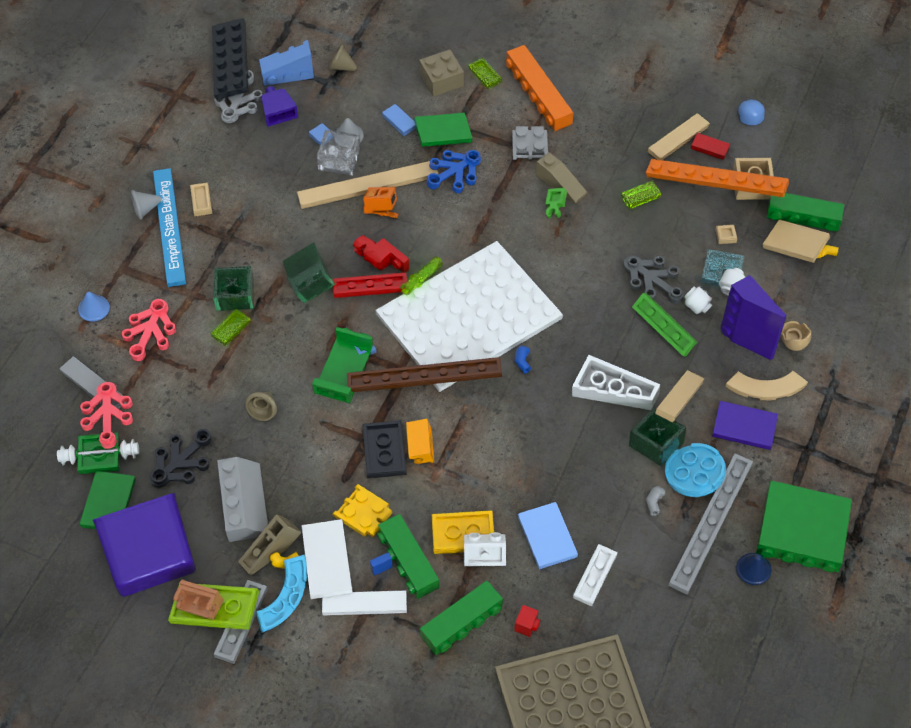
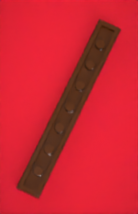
[347,357,502,392]

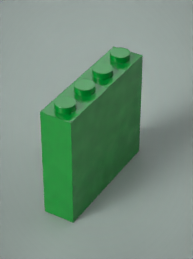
[756,481,852,572]

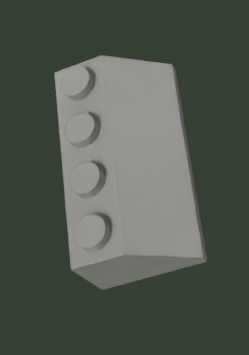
[217,457,268,542]

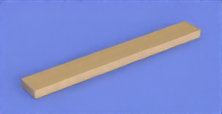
[297,161,438,209]

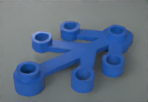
[426,150,481,193]

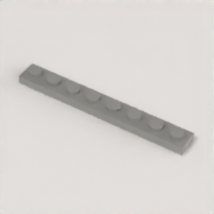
[668,454,753,595]

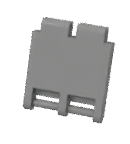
[512,126,548,160]

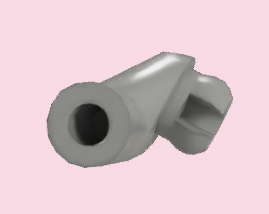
[646,486,665,516]

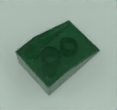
[283,242,336,303]

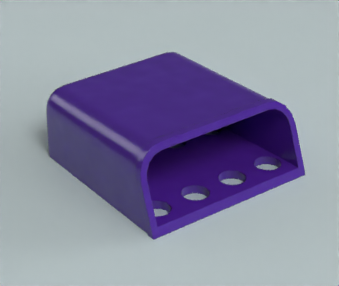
[93,493,196,597]

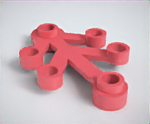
[122,299,176,361]
[80,382,133,449]

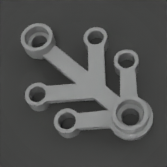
[214,70,263,123]

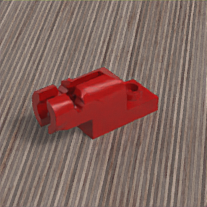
[353,235,410,273]

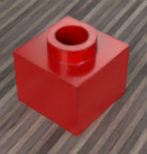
[514,605,541,637]

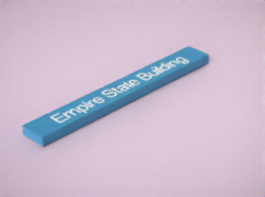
[153,168,186,287]

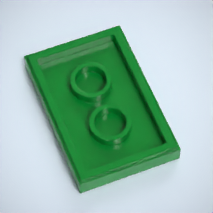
[414,113,473,147]
[80,471,136,529]

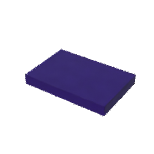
[712,401,778,450]

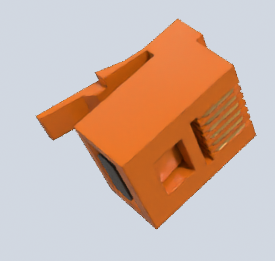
[363,187,399,218]

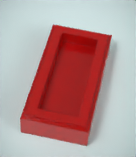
[691,133,730,160]

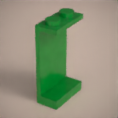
[312,327,374,404]

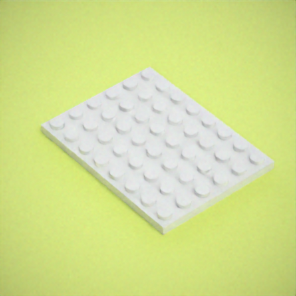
[376,241,563,392]

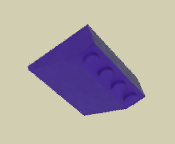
[720,275,787,360]

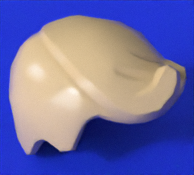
[781,321,811,351]

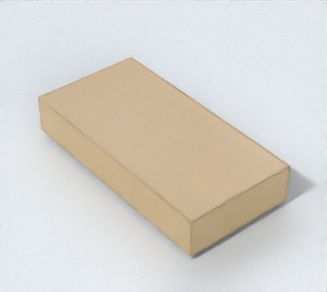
[190,183,212,216]

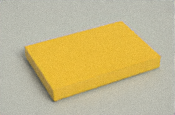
[432,511,494,554]

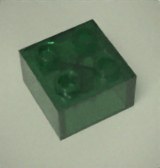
[213,266,254,311]
[629,408,686,466]

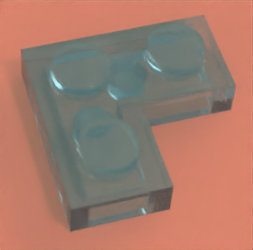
[701,249,744,286]

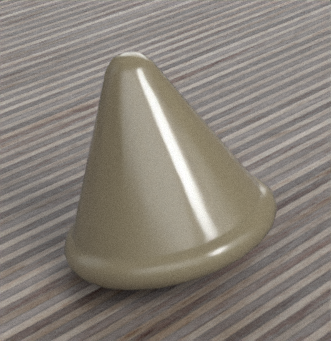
[328,45,357,71]
[245,391,277,421]

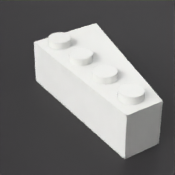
[572,355,660,410]

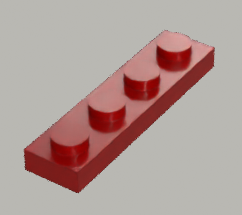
[333,273,408,298]

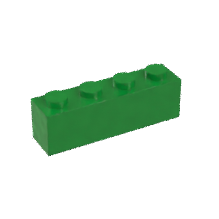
[766,193,844,232]
[377,514,439,599]
[420,581,503,655]

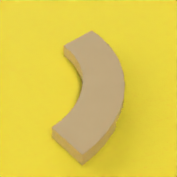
[725,371,808,401]

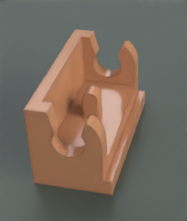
[173,580,224,620]

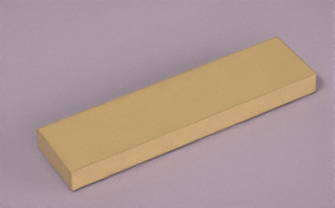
[648,113,710,160]
[655,370,704,422]

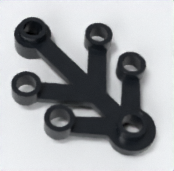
[150,429,212,487]

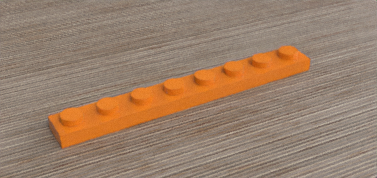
[646,159,789,197]

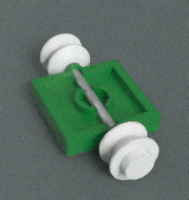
[57,432,139,474]

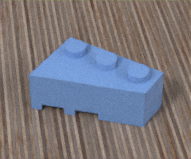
[259,40,314,86]

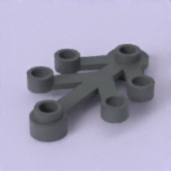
[624,256,684,304]

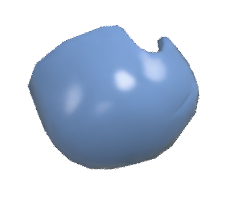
[738,99,765,125]

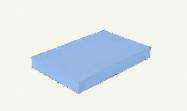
[518,502,578,569]

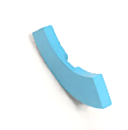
[256,555,307,633]

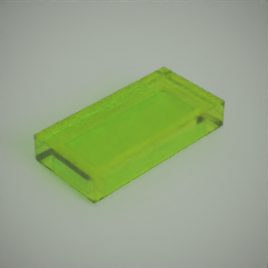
[469,58,502,89]
[621,180,661,209]
[211,309,251,346]

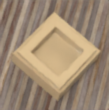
[715,225,737,244]

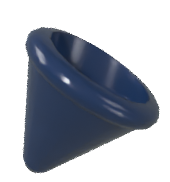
[736,553,772,585]

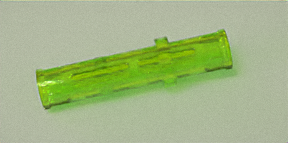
[400,256,443,295]

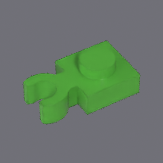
[545,188,567,218]

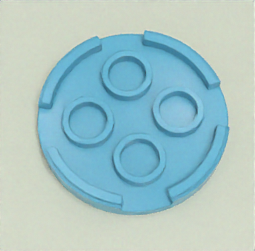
[665,443,726,497]

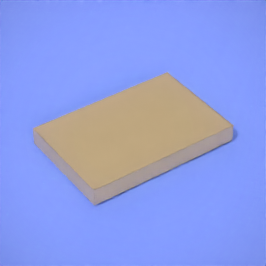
[763,220,830,263]

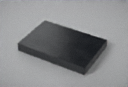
[362,420,407,479]

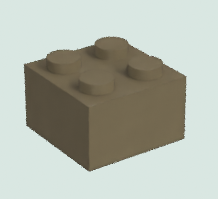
[419,50,464,97]

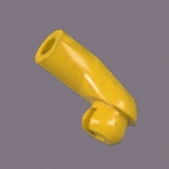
[817,245,839,258]
[270,552,299,569]

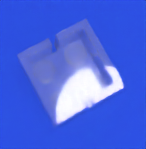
[317,130,361,175]

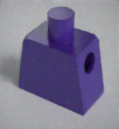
[261,86,298,127]

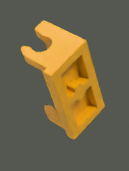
[406,419,434,464]

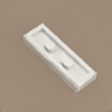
[573,544,617,606]

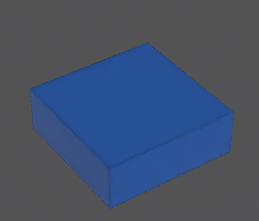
[370,553,393,576]

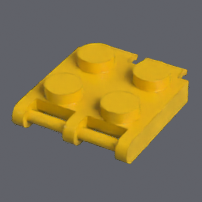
[332,484,392,537]

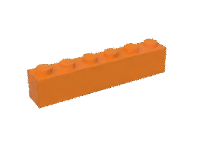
[505,45,573,131]

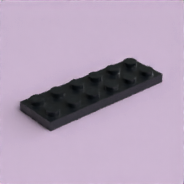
[212,18,249,100]

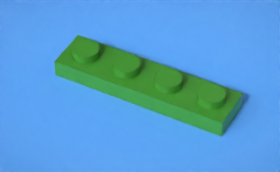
[632,293,697,356]

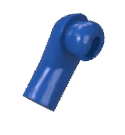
[514,346,531,373]

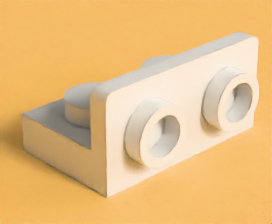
[464,532,506,566]

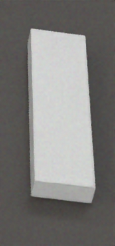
[322,591,407,615]

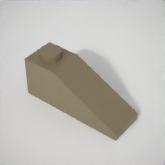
[536,152,587,204]
[238,514,302,575]

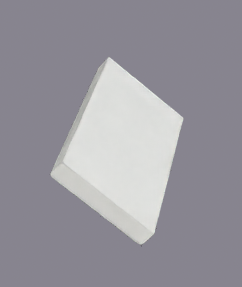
[302,519,352,599]

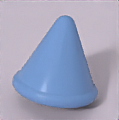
[78,292,110,322]

